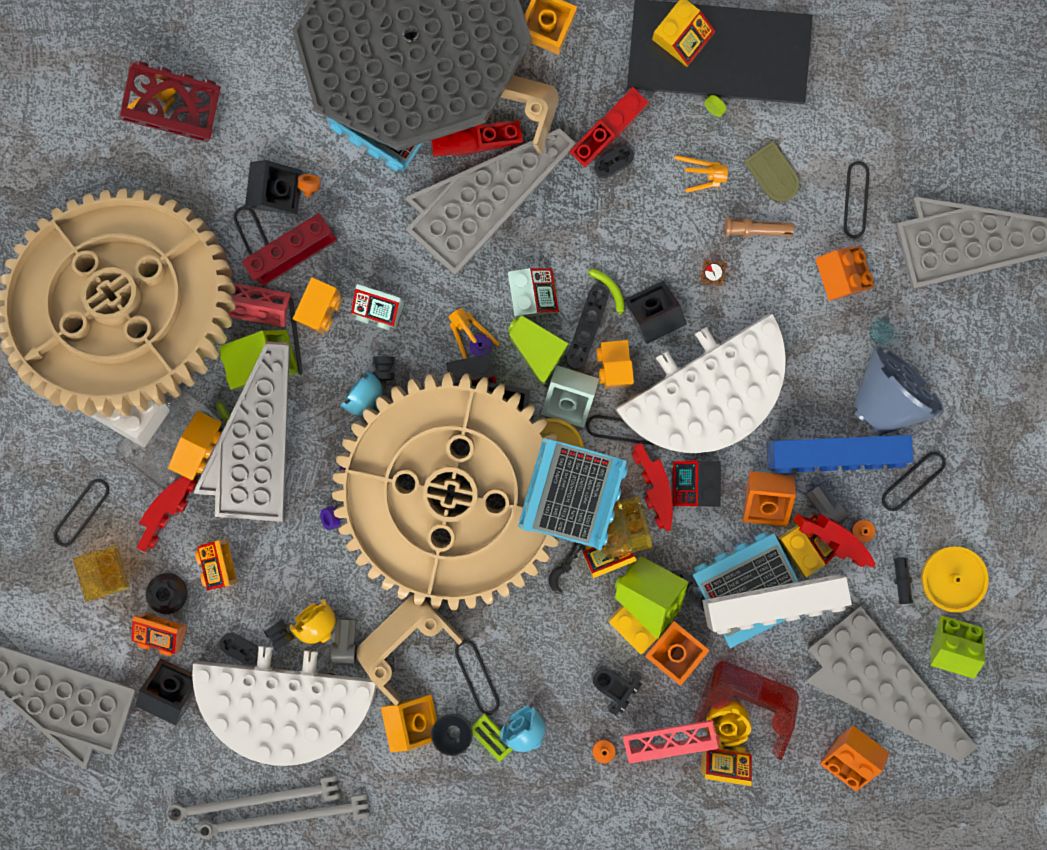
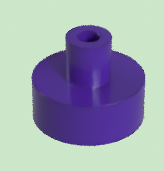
[469,334,492,356]
[320,506,343,530]

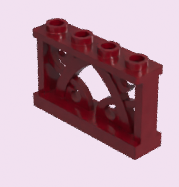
[118,61,221,142]
[242,213,338,288]

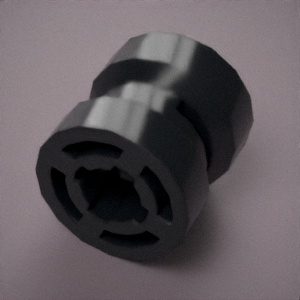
[372,356,395,381]
[264,620,295,651]

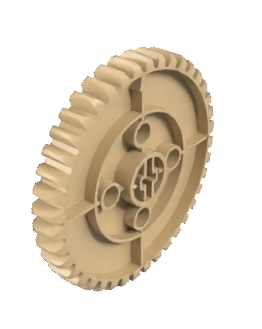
[0,189,235,417]
[332,372,559,610]

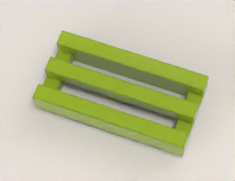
[471,713,513,763]

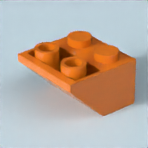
[815,245,875,301]
[820,725,890,791]

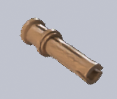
[724,217,794,238]

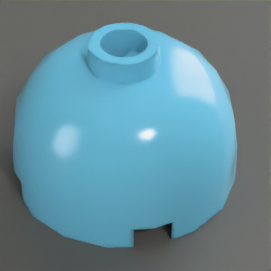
[340,370,383,416]
[500,706,546,752]

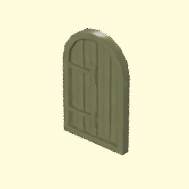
[744,141,799,202]

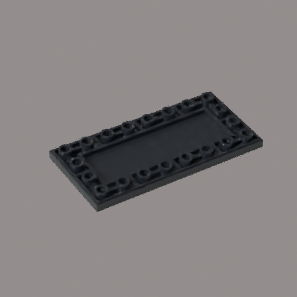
[627,0,813,104]

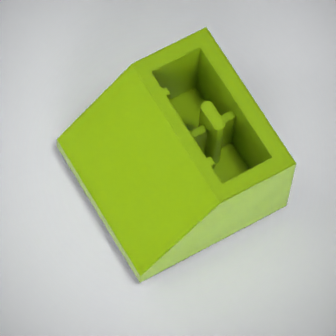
[930,615,985,679]

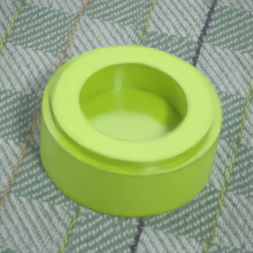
[704,95,727,117]

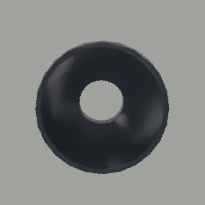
[146,573,188,614]
[431,713,473,756]

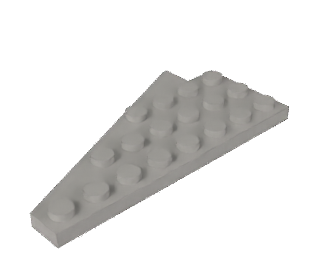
[405,128,576,276]
[896,197,1047,289]
[194,342,290,522]
[805,606,977,762]
[0,645,137,769]

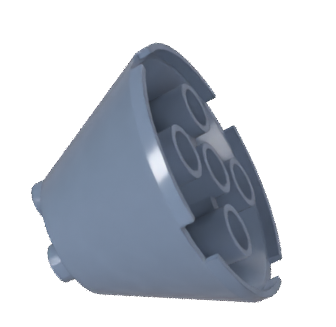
[854,346,944,436]

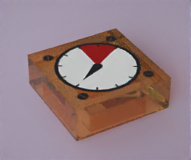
[700,259,727,286]

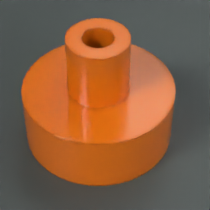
[298,174,321,197]
[851,520,875,542]
[592,739,615,763]

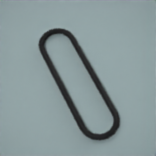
[843,161,870,238]
[233,206,268,256]
[289,298,302,375]
[586,415,656,445]
[882,452,946,512]
[53,479,109,547]
[455,640,500,715]

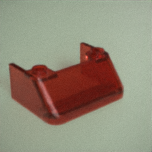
[692,661,799,761]

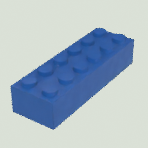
[767,435,913,473]

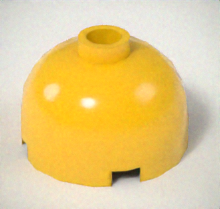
[290,599,336,644]
[705,700,752,746]

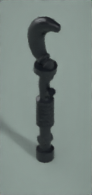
[548,542,584,594]

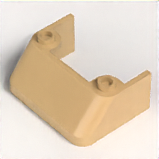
[501,75,559,154]
[356,594,464,706]

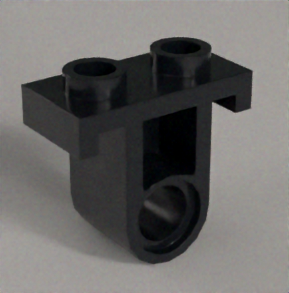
[592,666,642,716]

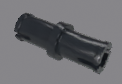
[893,557,914,604]

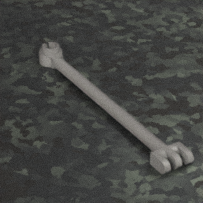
[166,775,340,823]
[197,794,370,840]

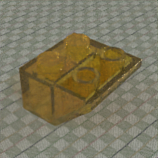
[605,495,653,559]
[72,545,130,602]

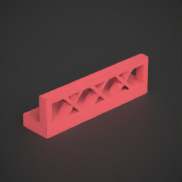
[228,283,291,327]
[623,720,721,763]

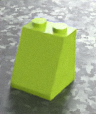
[508,315,568,386]
[219,330,298,390]
[615,556,688,639]

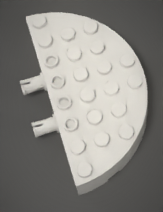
[615,314,786,453]
[192,646,377,766]

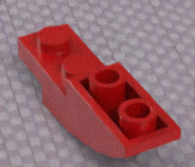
[569,87,649,168]
[430,120,523,157]
[631,443,673,532]
[136,474,198,552]
[793,513,876,568]

